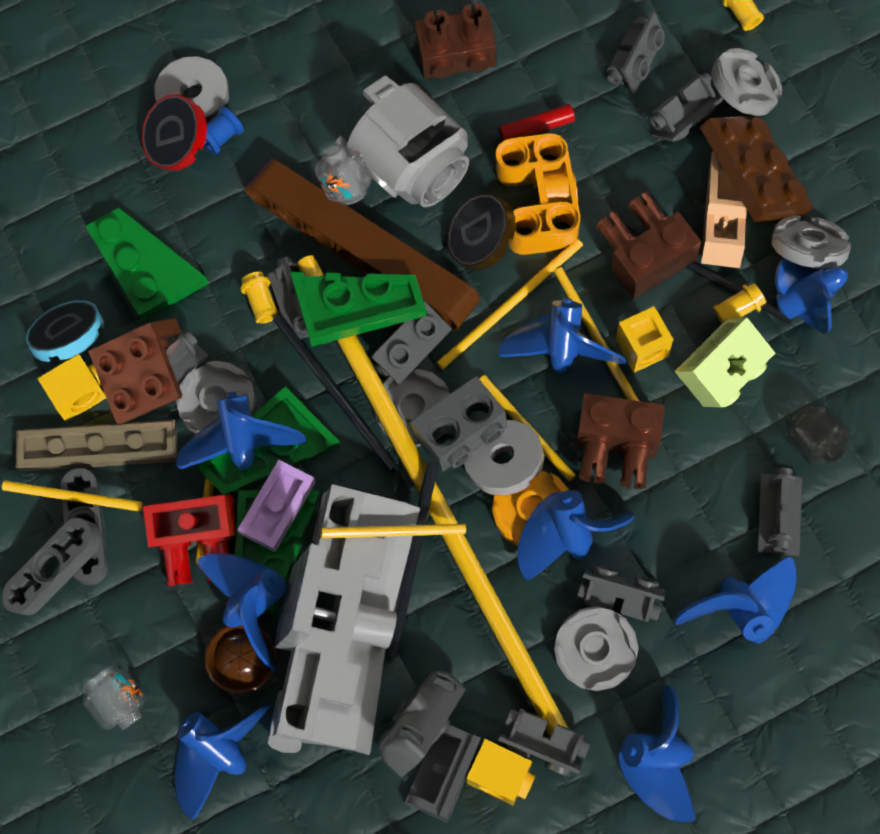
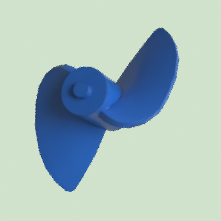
[775,258,848,334]
[498,298,626,374]
[176,391,307,470]
[517,490,635,580]
[197,553,287,671]
[673,557,796,644]
[618,685,696,822]
[175,702,272,819]

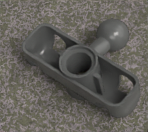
[378,670,466,777]

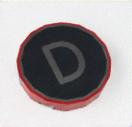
[142,94,207,171]

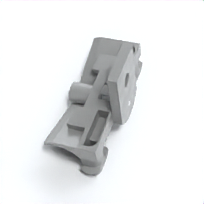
[267,484,420,755]

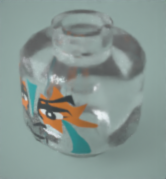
[315,144,372,205]
[82,666,146,731]

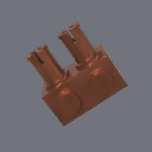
[415,3,497,79]
[596,192,701,300]
[576,393,665,489]

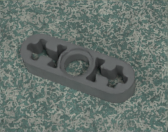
[60,468,109,585]
[2,518,102,616]

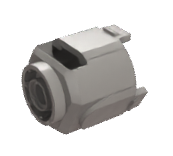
[336,75,469,207]

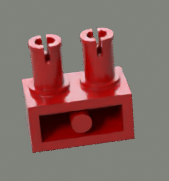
[143,495,237,586]

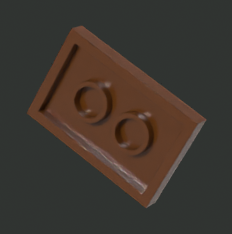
[700,116,814,222]

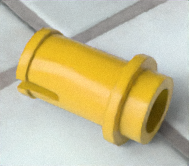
[722,0,764,31]
[240,272,279,324]
[713,283,766,324]

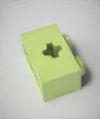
[675,317,775,408]

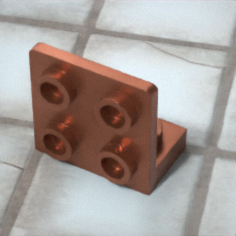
[88,318,182,424]

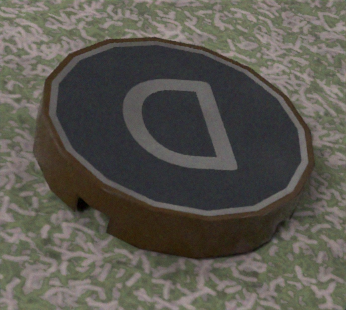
[447,193,515,271]

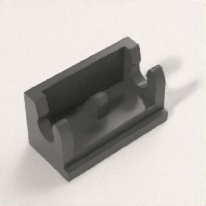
[404,725,481,823]

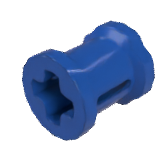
[204,105,244,156]

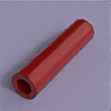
[498,104,575,142]

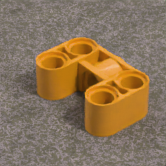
[495,133,580,255]

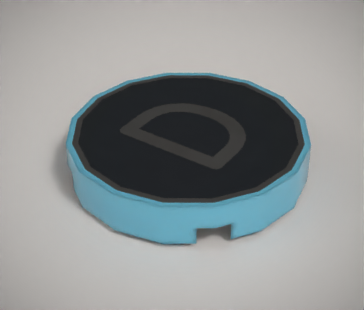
[25,301,104,362]

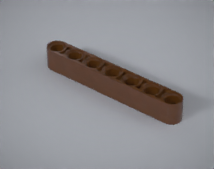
[245,158,481,331]

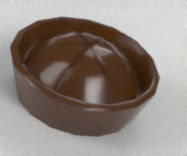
[205,625,277,694]

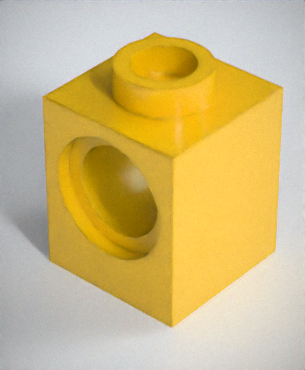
[615,306,674,373]
[37,354,106,422]
[466,739,536,806]

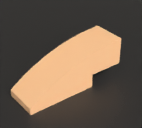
[701,151,748,268]

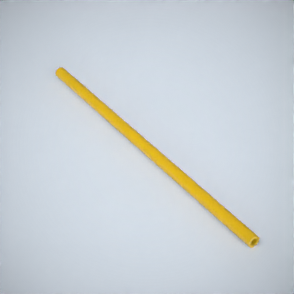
[297,255,569,739]

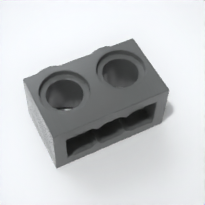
[411,376,507,472]

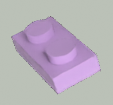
[238,460,316,552]

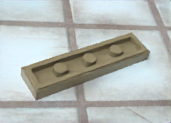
[16,420,178,472]

